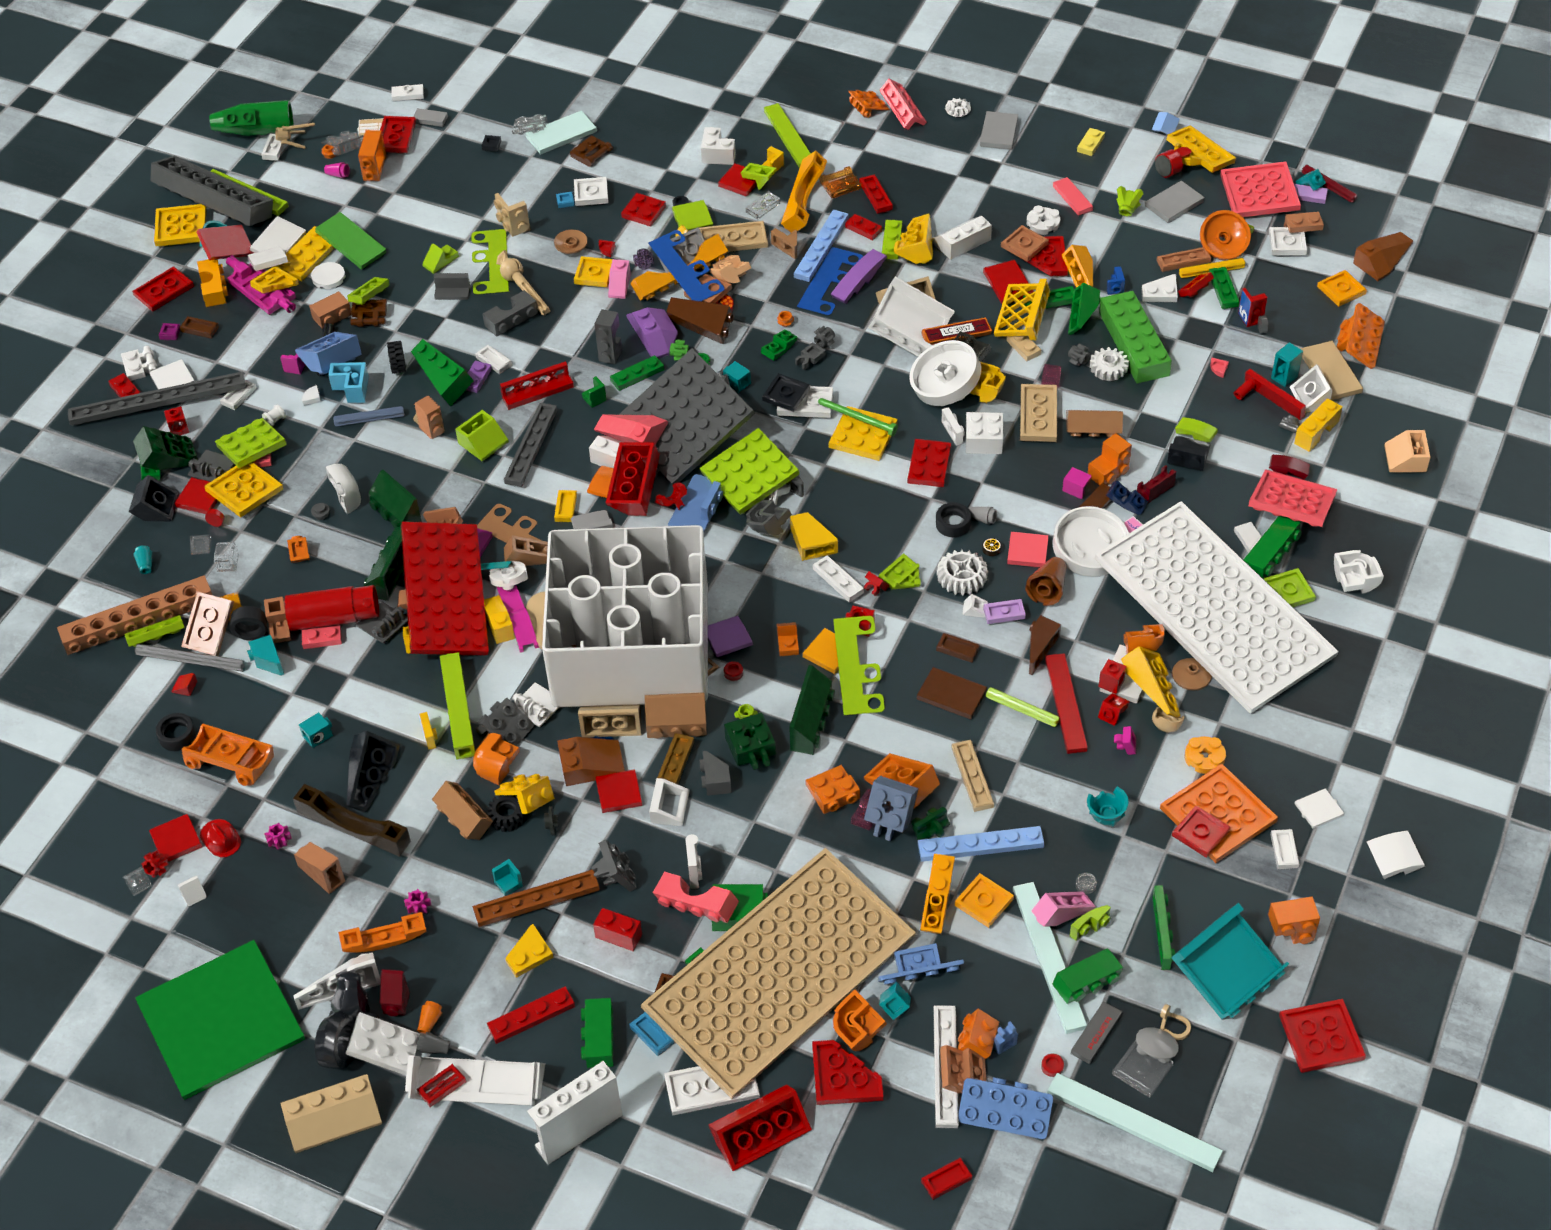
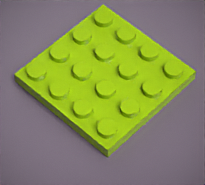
[700,428,800,515]

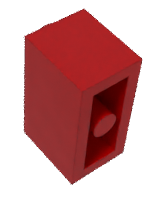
[593,908,642,952]

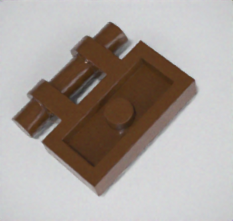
[351,299,387,327]

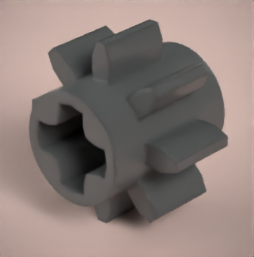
[814,326,835,348]
[1068,344,1090,366]

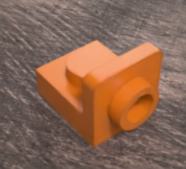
[287,536,310,563]

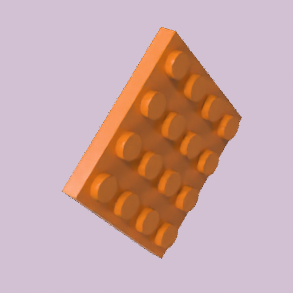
[1160,763,1278,863]

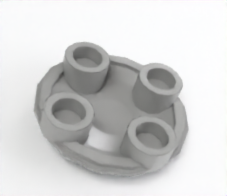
[1136,1027,1178,1063]

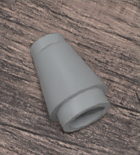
[969,506,997,525]

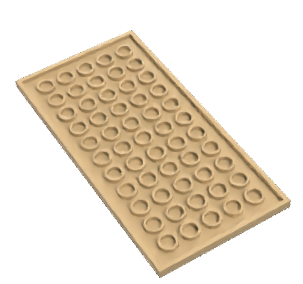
[641,848,916,1099]

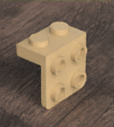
[494,193,530,237]

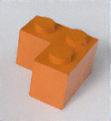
[1087,433,1132,485]
[1268,896,1320,944]

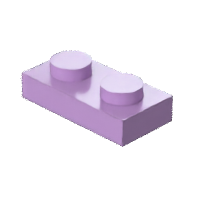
[983,599,1026,624]

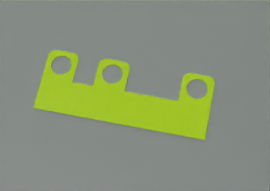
[471,229,509,294]
[833,616,885,715]

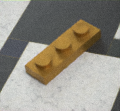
[657,733,694,784]

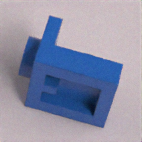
[1107,266,1125,295]

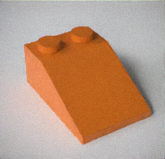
[864,753,940,808]

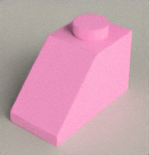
[608,259,631,299]

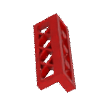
[500,361,574,410]

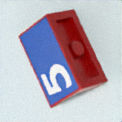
[1238,288,1267,327]

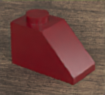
[380,969,410,1016]

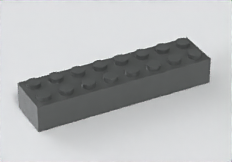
[151,155,273,226]

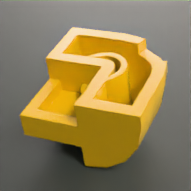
[970,362,1006,403]

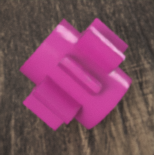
[264,823,292,849]
[404,889,431,914]

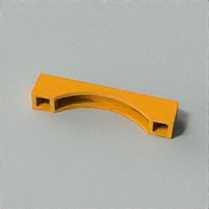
[781,150,827,233]
[630,234,728,301]

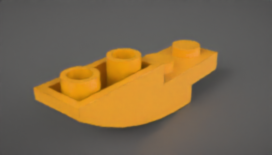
[920,854,955,934]

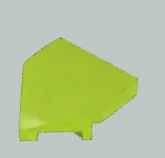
[878,553,921,589]

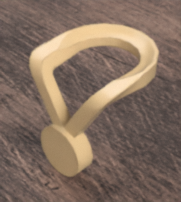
[1160,1004,1191,1040]

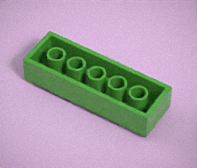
[1099,291,1172,384]

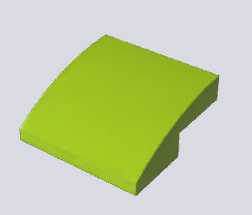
[672,200,713,231]

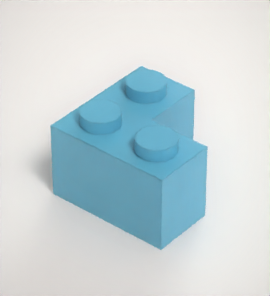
[328,362,369,403]

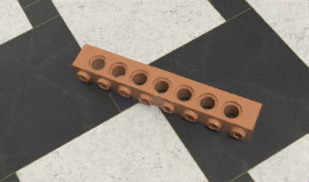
[57,575,212,655]

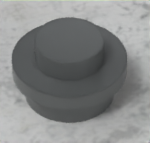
[311,503,330,520]

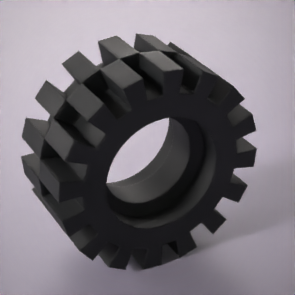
[387,340,406,374]
[488,795,526,832]

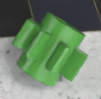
[670,340,689,361]

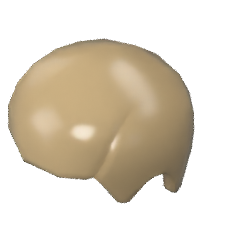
[1152,707,1185,733]

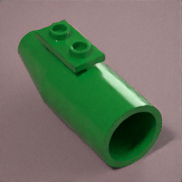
[209,100,294,136]

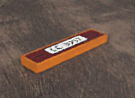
[921,317,992,345]

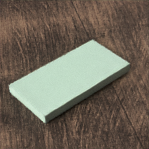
[525,110,597,155]

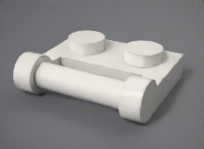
[686,834,702,889]

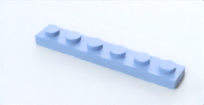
[794,210,849,282]
[918,826,1044,862]

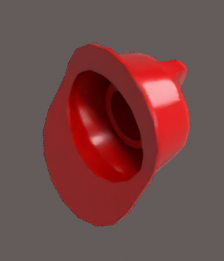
[200,819,241,857]

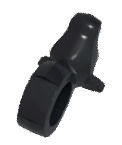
[315,971,379,1069]

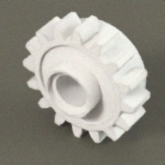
[1089,347,1129,381]

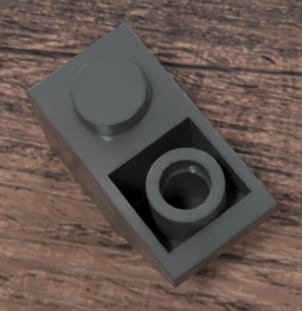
[699,751,731,796]

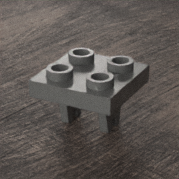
[591,839,637,892]

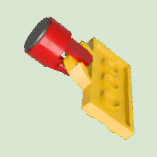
[1155,125,1236,178]

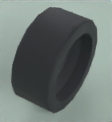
[936,502,971,537]
[230,606,268,640]
[156,713,196,751]

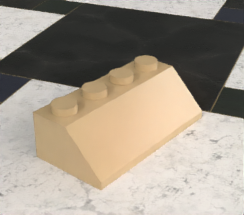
[281,1074,382,1153]

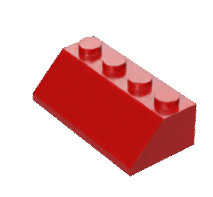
[606,442,660,516]
[709,1084,812,1171]

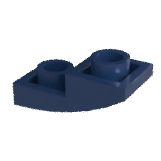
[1106,480,1148,515]

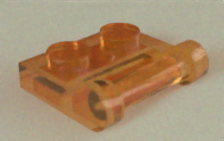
[819,166,861,199]

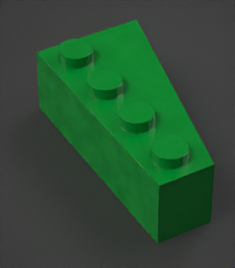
[411,339,474,407]

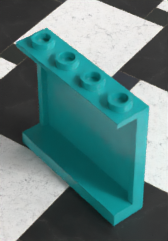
[1171,903,1289,1019]

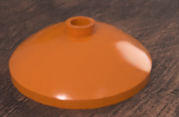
[1200,210,1251,260]

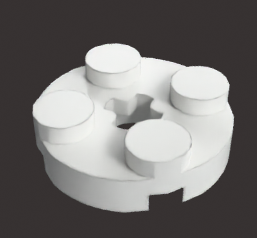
[1027,205,1060,235]
[489,561,528,590]

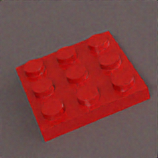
[1279,999,1366,1073]

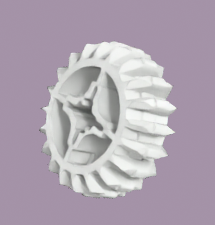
[937,550,988,596]

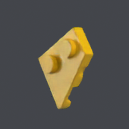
[250,266,299,293]
[505,924,554,978]

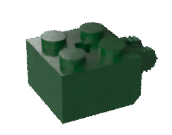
[724,713,776,770]

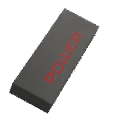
[1071,1001,1122,1064]

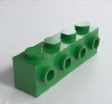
[1243,516,1302,579]

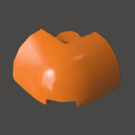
[1124,624,1165,655]
[473,733,520,785]
[833,989,887,1052]

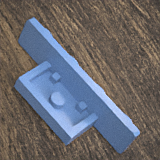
[877,943,964,985]

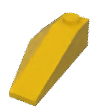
[894,214,933,264]
[1121,646,1181,718]

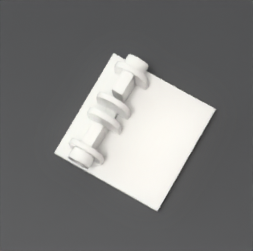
[512,683,559,727]

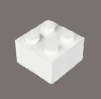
[966,412,1003,454]

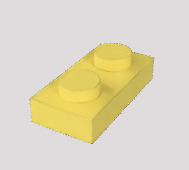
[1077,128,1105,156]

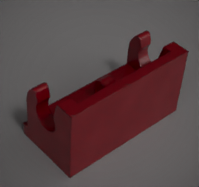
[1136,465,1176,503]

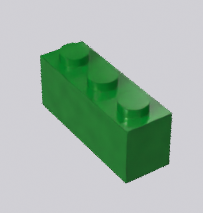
[1052,948,1123,1004]
[581,998,613,1068]

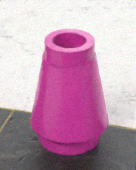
[324,162,350,178]

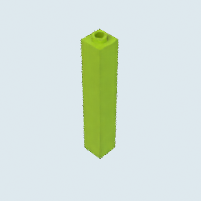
[440,652,475,760]

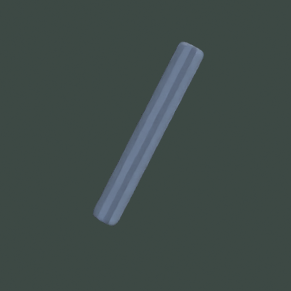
[333,406,404,426]

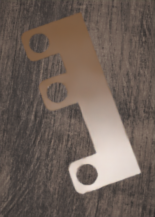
[477,504,542,543]

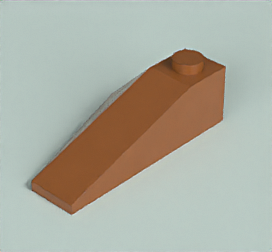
[1353,232,1413,281]

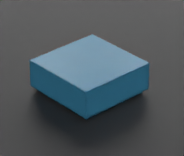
[556,192,575,208]

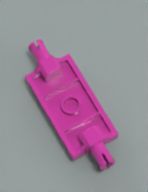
[226,255,296,315]

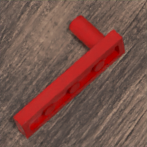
[1234,369,1306,420]

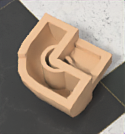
[709,255,751,283]

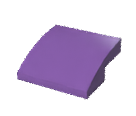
[708,615,753,657]

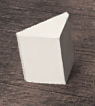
[1290,364,1332,413]

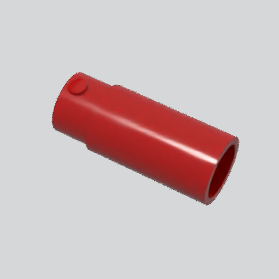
[284,585,379,631]

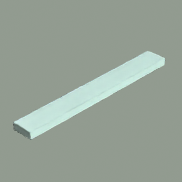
[1013,882,1087,1034]
[1047,1073,1223,1172]

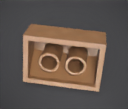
[1066,410,1123,437]
[645,692,707,738]

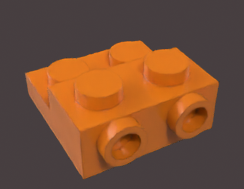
[805,765,860,814]

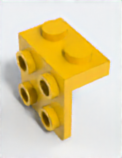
[494,774,555,814]

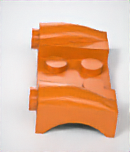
[182,724,274,786]

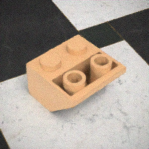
[1384,430,1430,472]

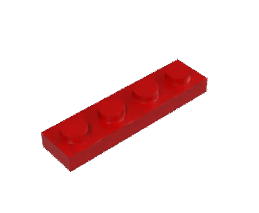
[487,987,575,1044]

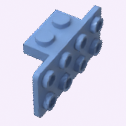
[668,474,723,533]
[958,1077,1053,1139]

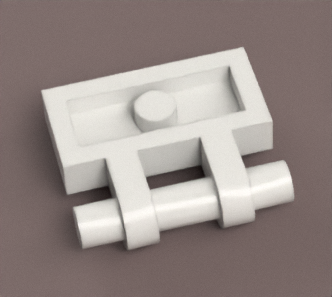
[121,346,157,381]

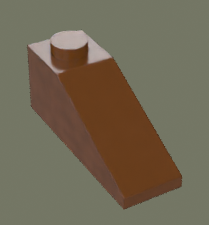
[1029,615,1061,675]

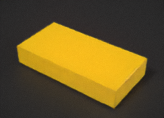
[554,490,577,522]

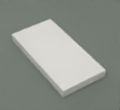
[664,1066,760,1116]

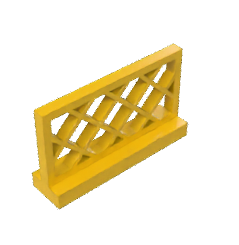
[994,279,1050,340]

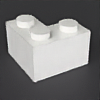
[701,127,736,165]

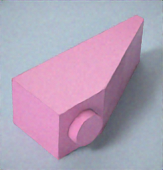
[1032,892,1096,926]

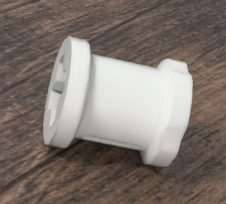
[262,404,286,426]

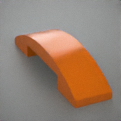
[338,912,426,952]

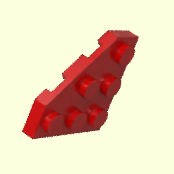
[1019,236,1068,276]
[812,1040,883,1105]

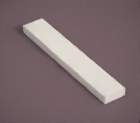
[934,1006,958,1128]

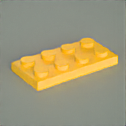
[276,226,335,282]

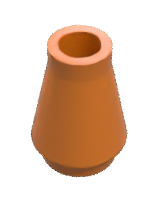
[417,1001,442,1033]

